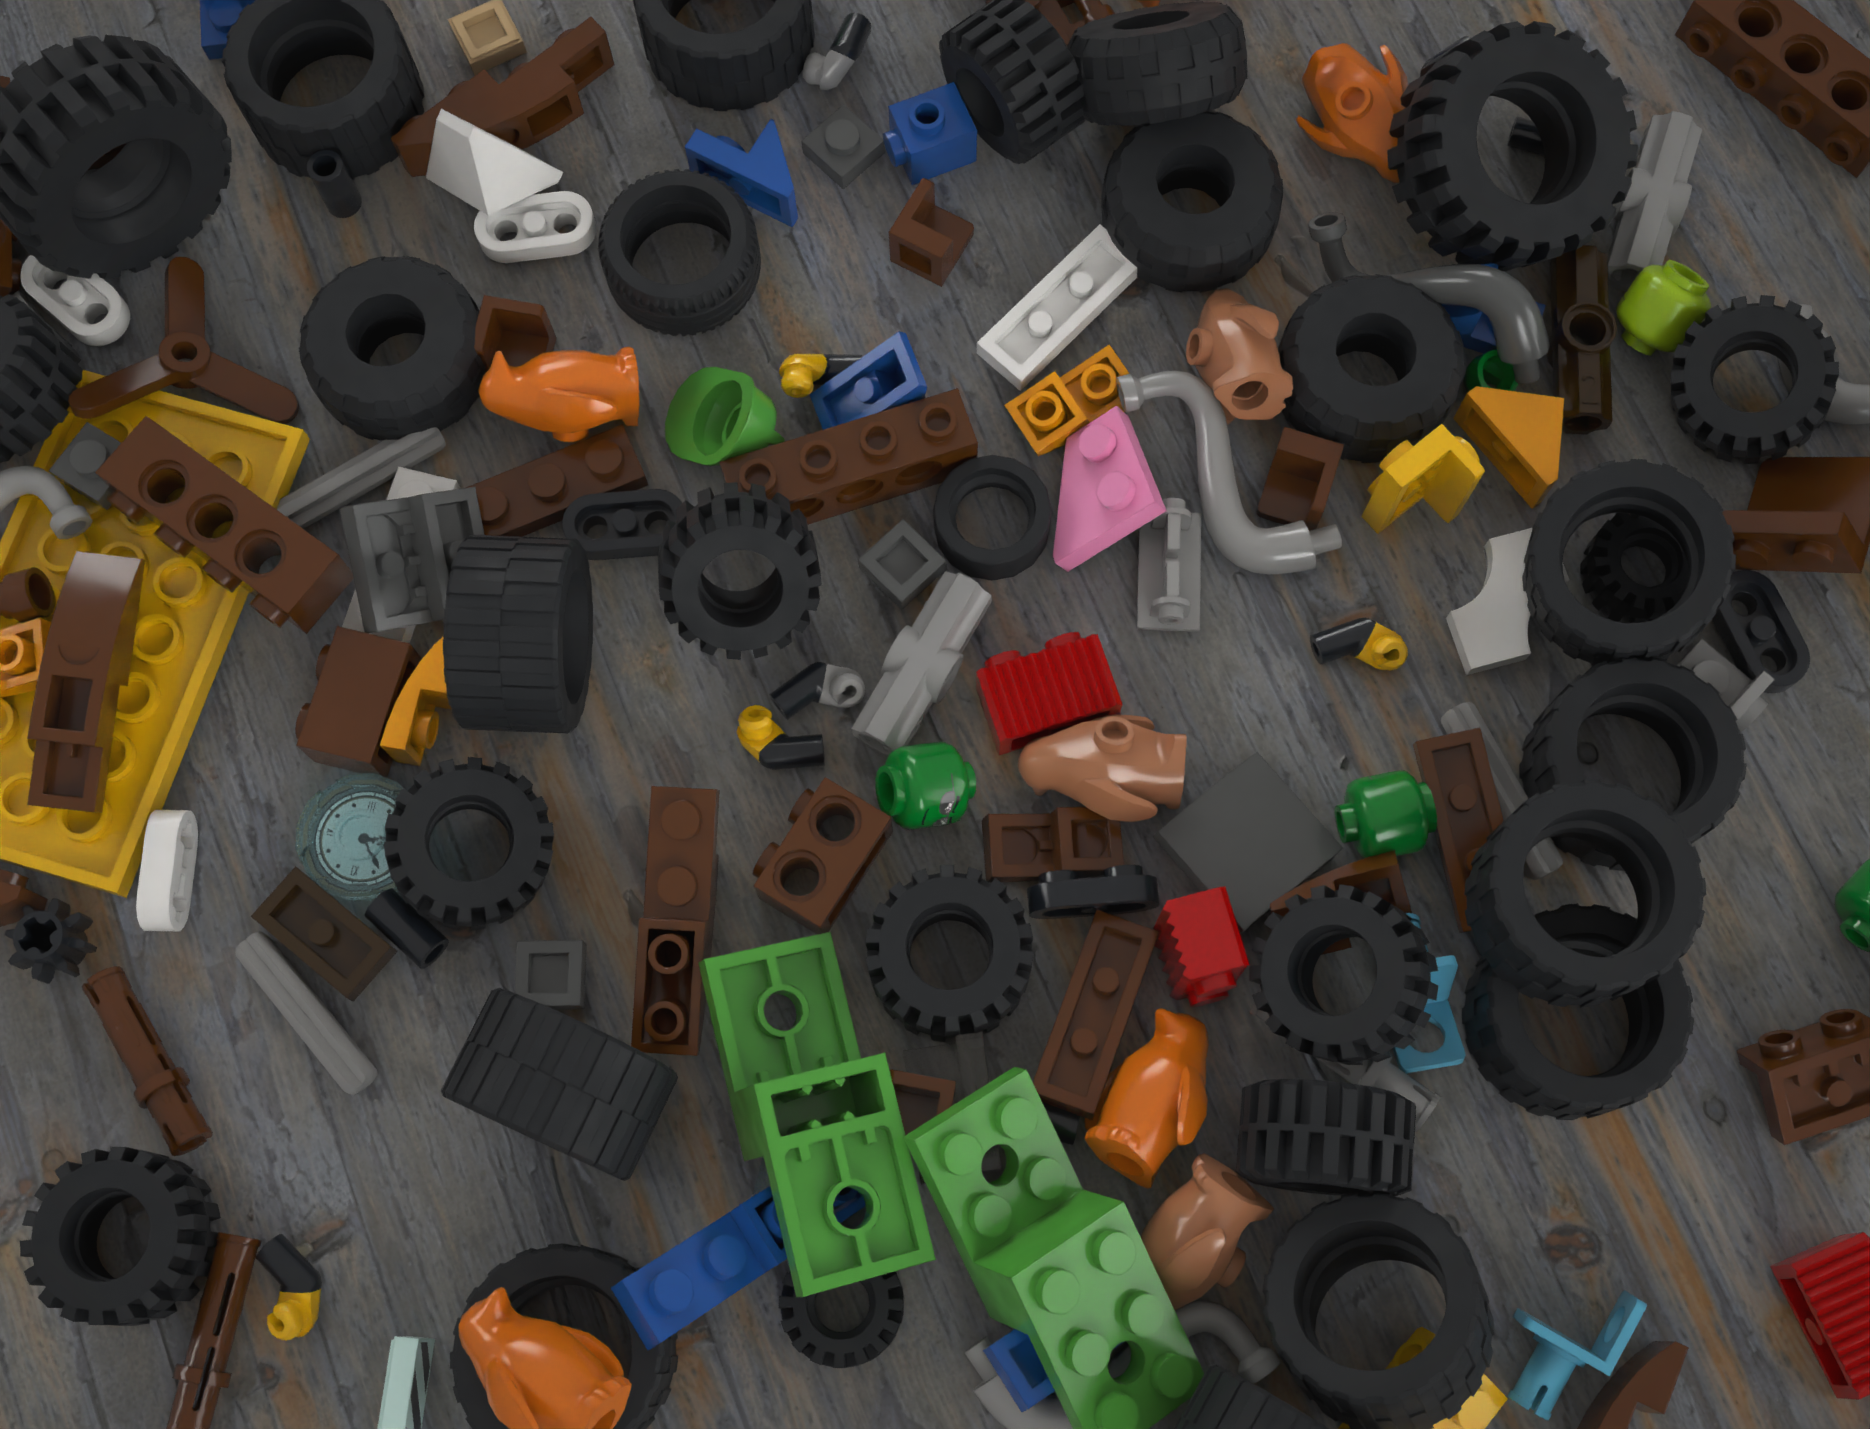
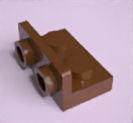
[1737,1009,1870,1145]

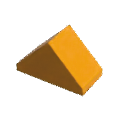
[1453,386,1564,509]

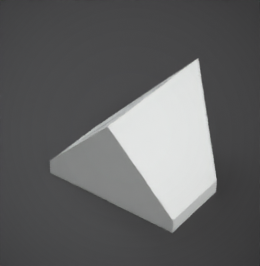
[426,109,563,216]

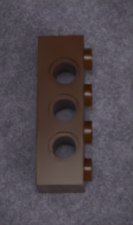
[1675,0,1870,178]
[720,388,978,525]
[95,416,354,634]

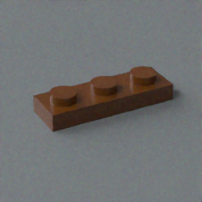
[466,424,648,537]
[1413,727,1504,933]
[1033,910,1159,1121]

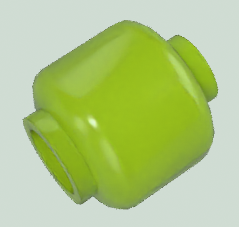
[1616,260,1711,356]

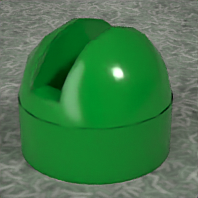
[1463,350,1518,392]

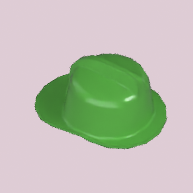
[665,367,785,466]

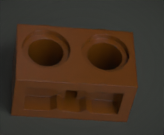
[752,777,893,934]

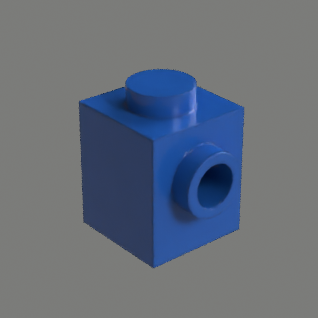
[883,82,977,185]

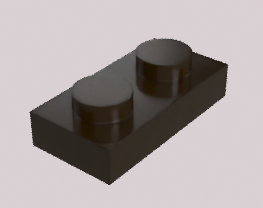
[251,866,397,1002]

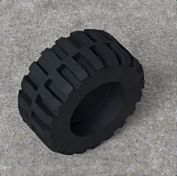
[1387,21,1638,271]
[0,35,232,279]

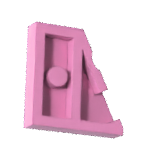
[1053,406,1167,572]

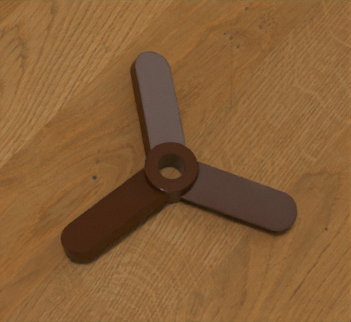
[68,257,299,424]

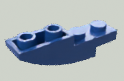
[611,1186,866,1350]

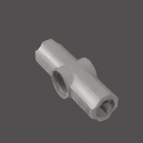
[1607,111,1702,292]
[851,571,992,757]

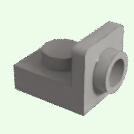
[1676,639,1774,732]

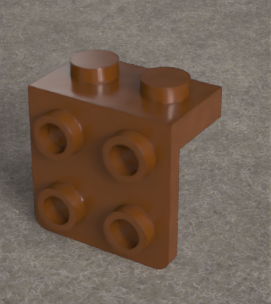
[1723,457,1870,574]

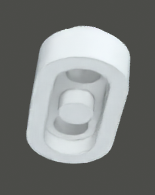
[474,191,597,263]
[20,255,130,346]

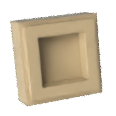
[448,0,527,75]

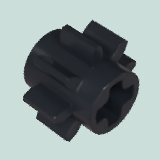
[5,898,97,984]

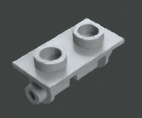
[1137,498,1201,632]

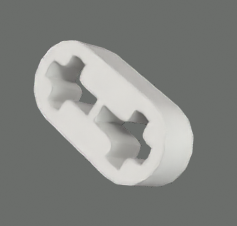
[136,810,198,932]

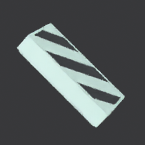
[377,1336,435,1429]

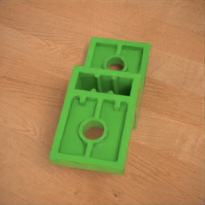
[698,932,936,1297]
[903,1067,1204,1429]

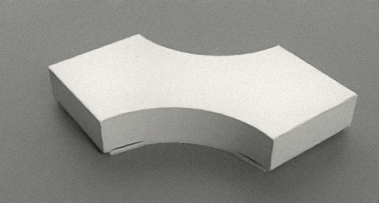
[1446,528,1569,676]

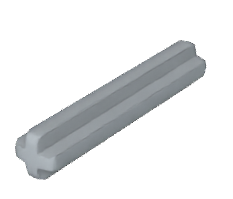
[277,427,446,529]
[1441,702,1563,880]
[235,931,378,1095]

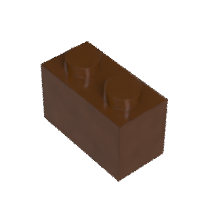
[295,626,422,780]

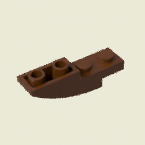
[390,17,615,177]
[27,551,145,813]
[631,786,720,1056]

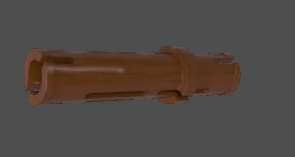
[82,966,213,1156]
[166,1232,262,1429]

